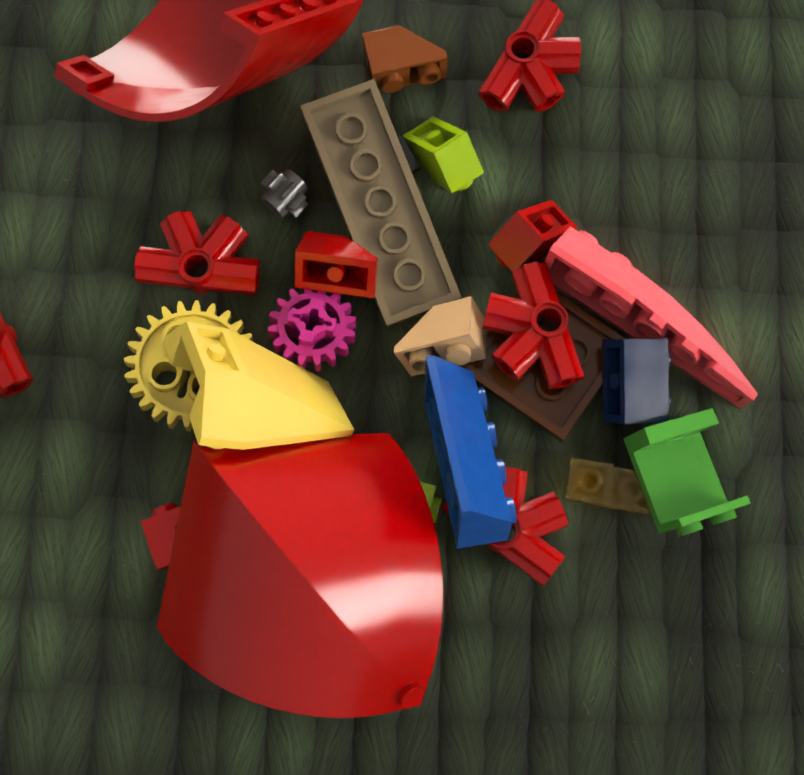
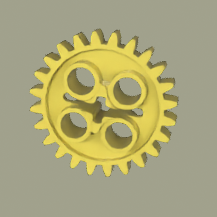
[124,300,253,432]

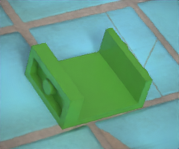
[623,408,751,537]

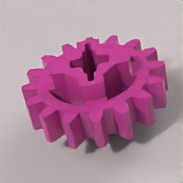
[268,288,356,372]

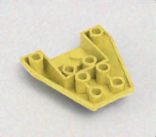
[163,322,354,450]

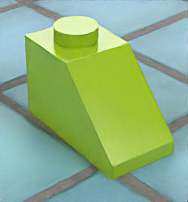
[403,116,484,193]

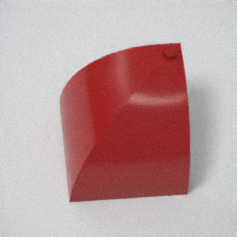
[54,0,364,122]
[157,433,443,718]

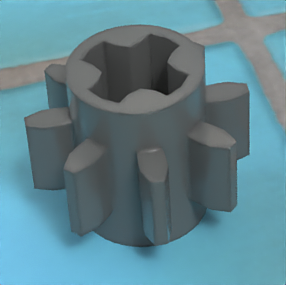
[260,169,308,218]

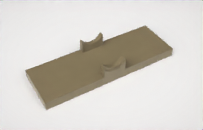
[300,79,462,328]

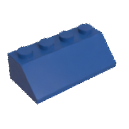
[424,355,517,549]

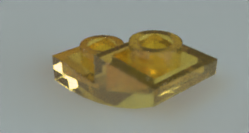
[566,458,650,516]

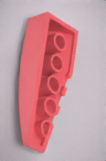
[545,226,758,409]

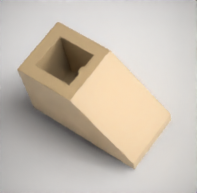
[394,296,486,376]

